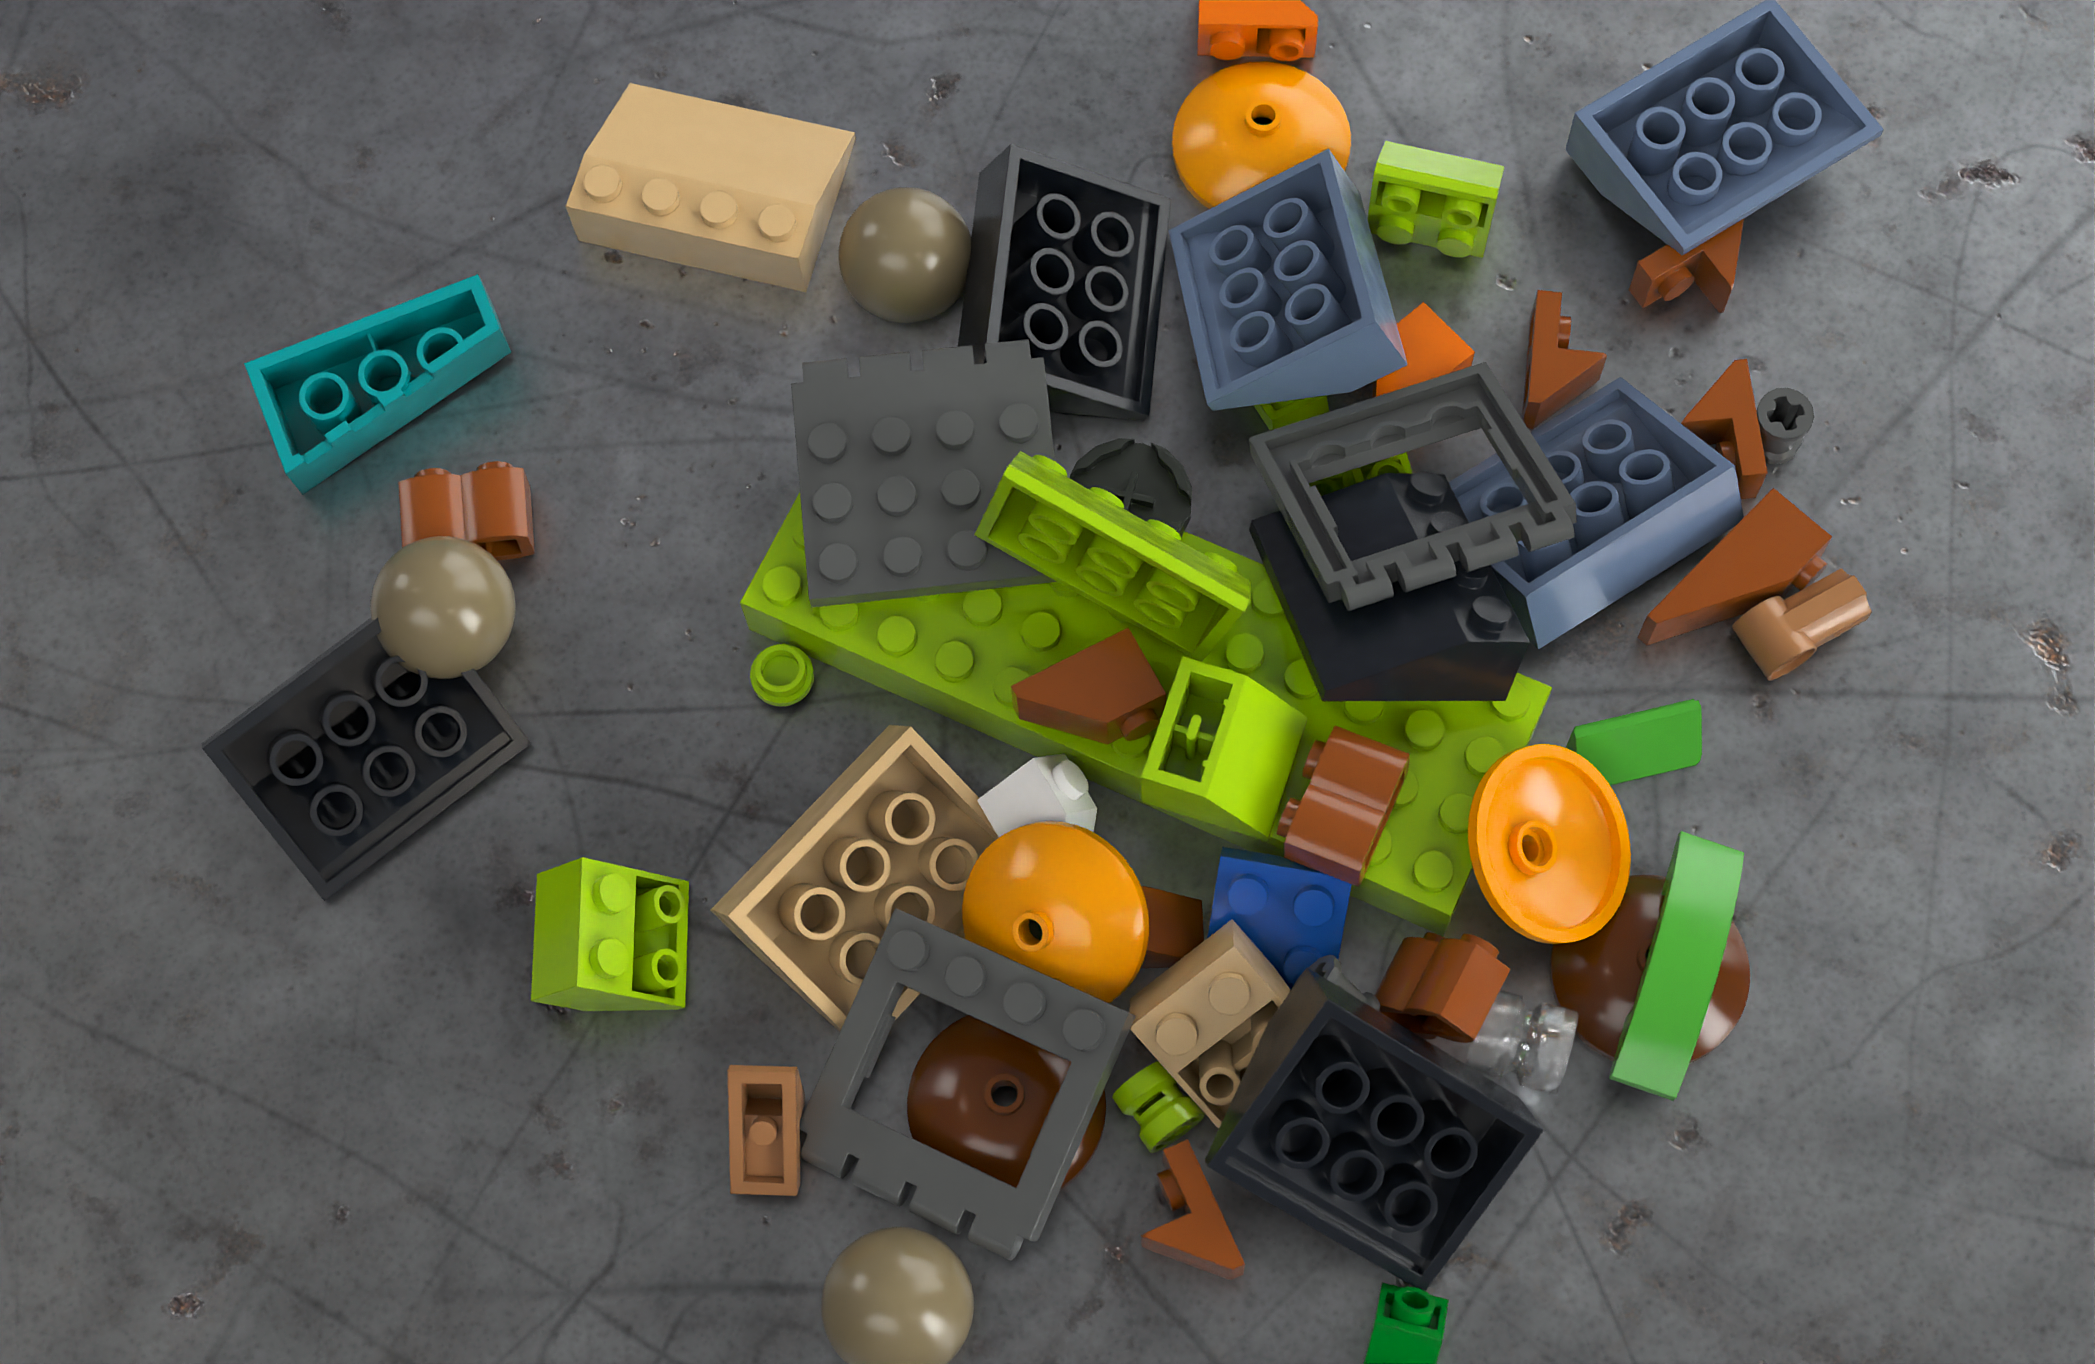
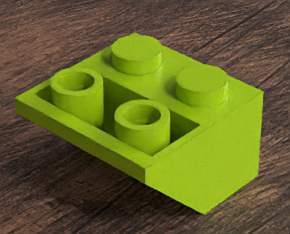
[1367,141,1505,258]
[1141,656,1308,841]
[531,857,689,1011]

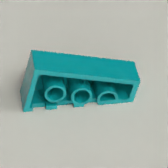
[244,274,512,495]

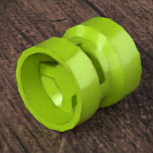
[1112,1061,1205,1153]

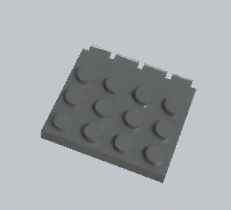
[791,339,1057,608]

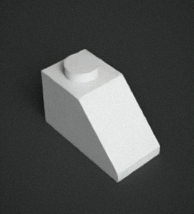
[977,754,1097,837]

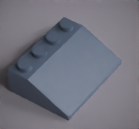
[1565,0,1884,256]
[1169,148,1408,411]
[1449,377,1744,650]

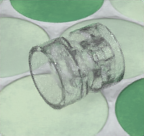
[1465,990,1578,1096]

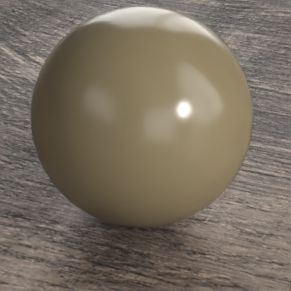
[838,187,971,323]
[370,536,516,679]
[821,1227,974,1364]

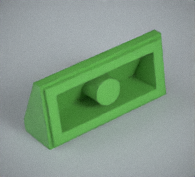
[1566,699,1702,785]

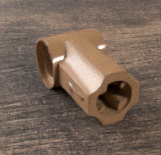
[1732,568,1872,681]

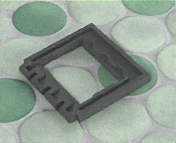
[1249,362,1577,611]
[800,908,1136,1261]

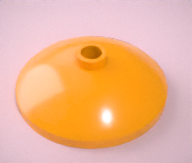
[1172,61,1351,209]
[1468,744,1631,944]
[962,821,1149,1003]

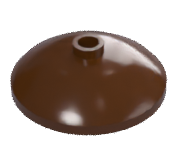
[1550,875,1750,1063]
[907,1015,1106,1190]

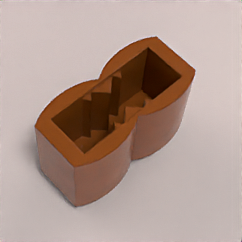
[398,461,535,561]
[1277,726,1410,887]
[1374,932,1510,1043]

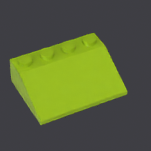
[974,451,1251,662]

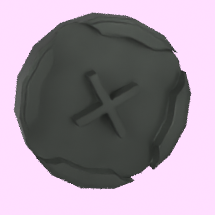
[1070,438,1192,537]

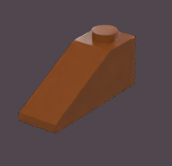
[1637,488,1832,646]

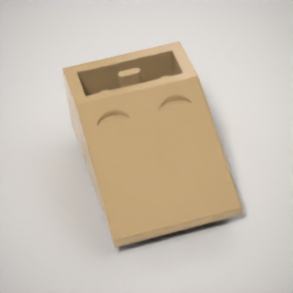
[1129,919,1291,1129]

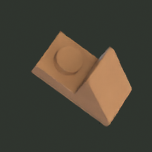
[728,1065,805,1196]

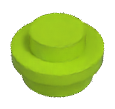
[750,644,814,707]

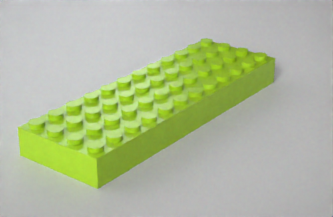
[740,492,1552,936]

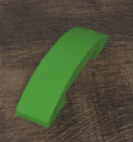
[1608,831,1744,1101]

